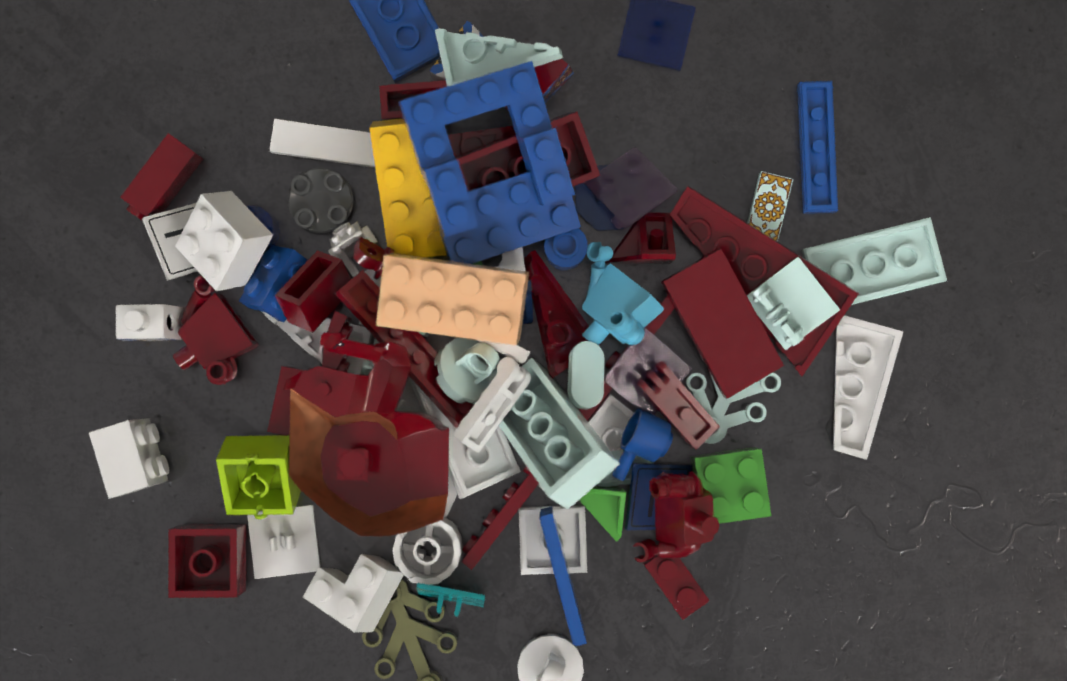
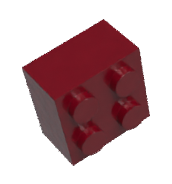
[168,524,246,598]

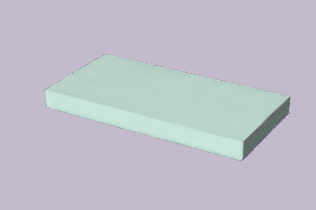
[801,217,947,305]

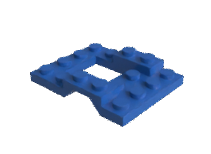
[398,61,581,264]

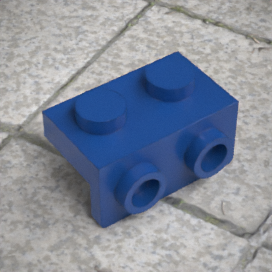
[239,245,308,322]

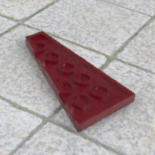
[670,186,859,376]

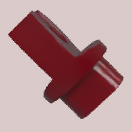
[353,236,395,280]

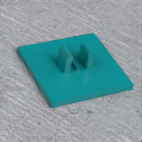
[416,583,485,617]

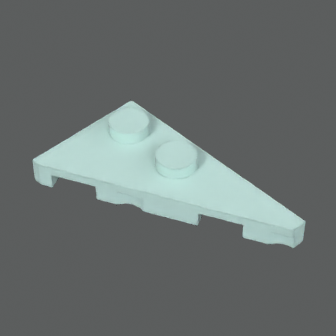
[435,28,563,87]

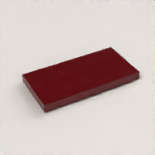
[661,248,784,399]

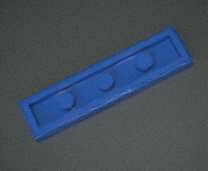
[797,81,838,214]
[539,506,587,646]

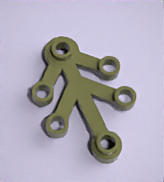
[362,579,458,681]

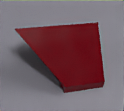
[605,212,676,264]

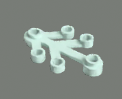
[685,332,781,444]

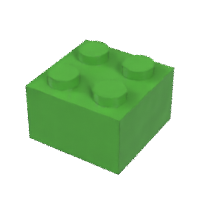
[690,447,772,524]

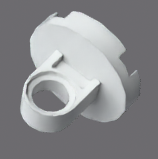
[517,633,584,681]

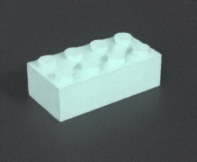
[499,358,620,509]

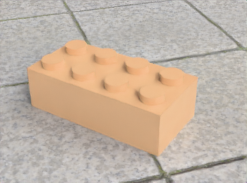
[376,253,529,345]

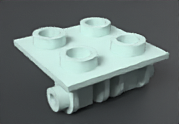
[747,257,840,350]

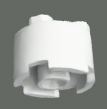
[393,517,463,585]

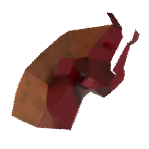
[283,332,449,536]

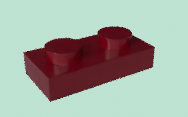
[643,555,709,620]

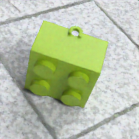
[216,435,301,519]

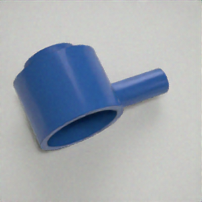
[544,228,588,270]
[612,409,673,481]

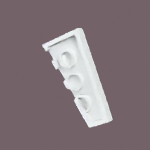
[833,315,903,460]

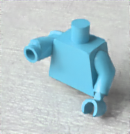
[582,242,664,346]

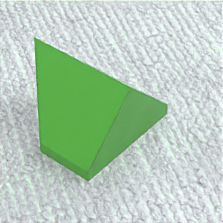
[579,485,626,542]

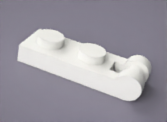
[453,357,531,453]

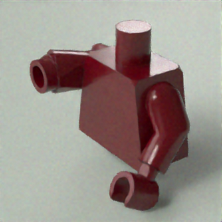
[172,275,260,385]
[633,471,719,562]

